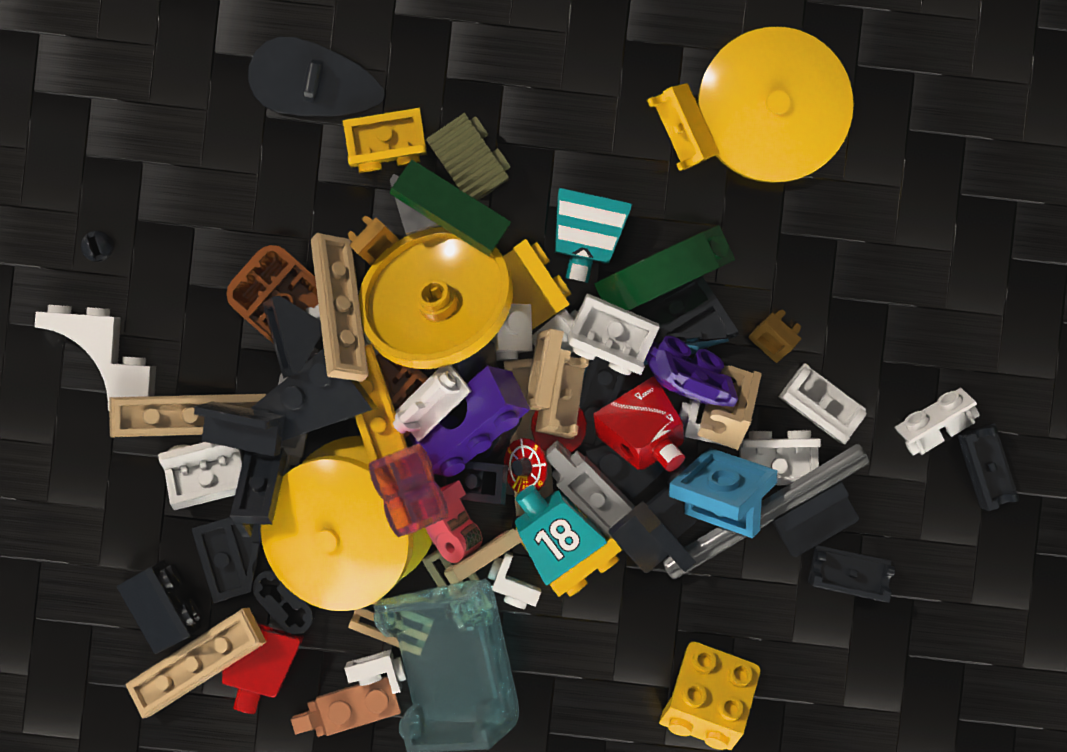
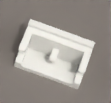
[778,363,867,444]

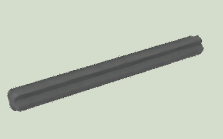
[663,444,869,579]

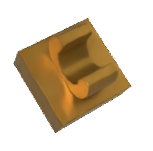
[348,216,399,266]
[748,310,802,363]

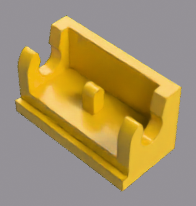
[647,83,720,171]

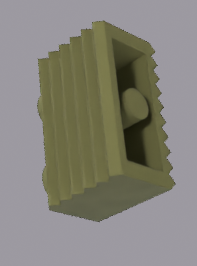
[426,113,511,201]

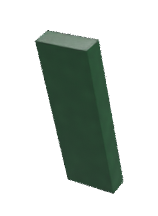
[389,160,511,256]

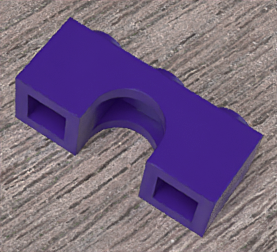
[408,366,531,477]

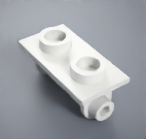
[393,365,472,441]
[895,388,980,456]

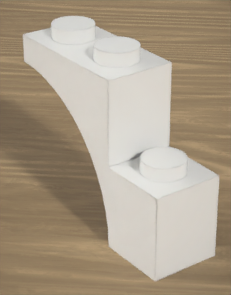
[35,305,156,411]

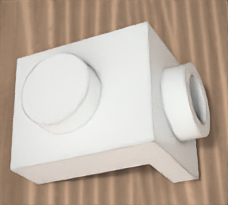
[491,304,533,361]
[488,551,541,609]

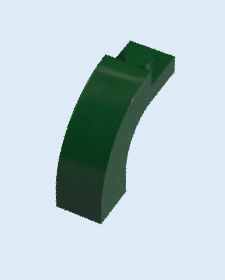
[594,225,736,310]

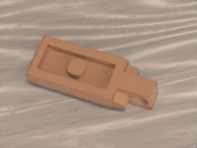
[291,676,402,737]

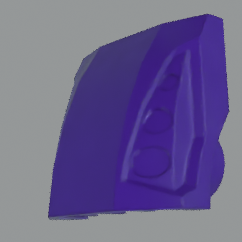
[645,335,739,407]

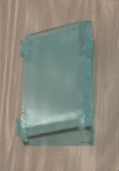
[374,579,519,752]

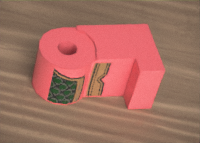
[413,481,482,563]

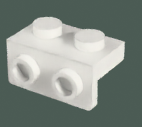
[568,294,660,375]
[739,430,821,485]
[158,442,243,510]

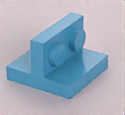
[669,447,778,538]

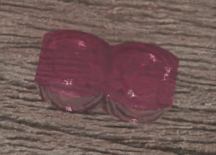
[369,444,448,537]

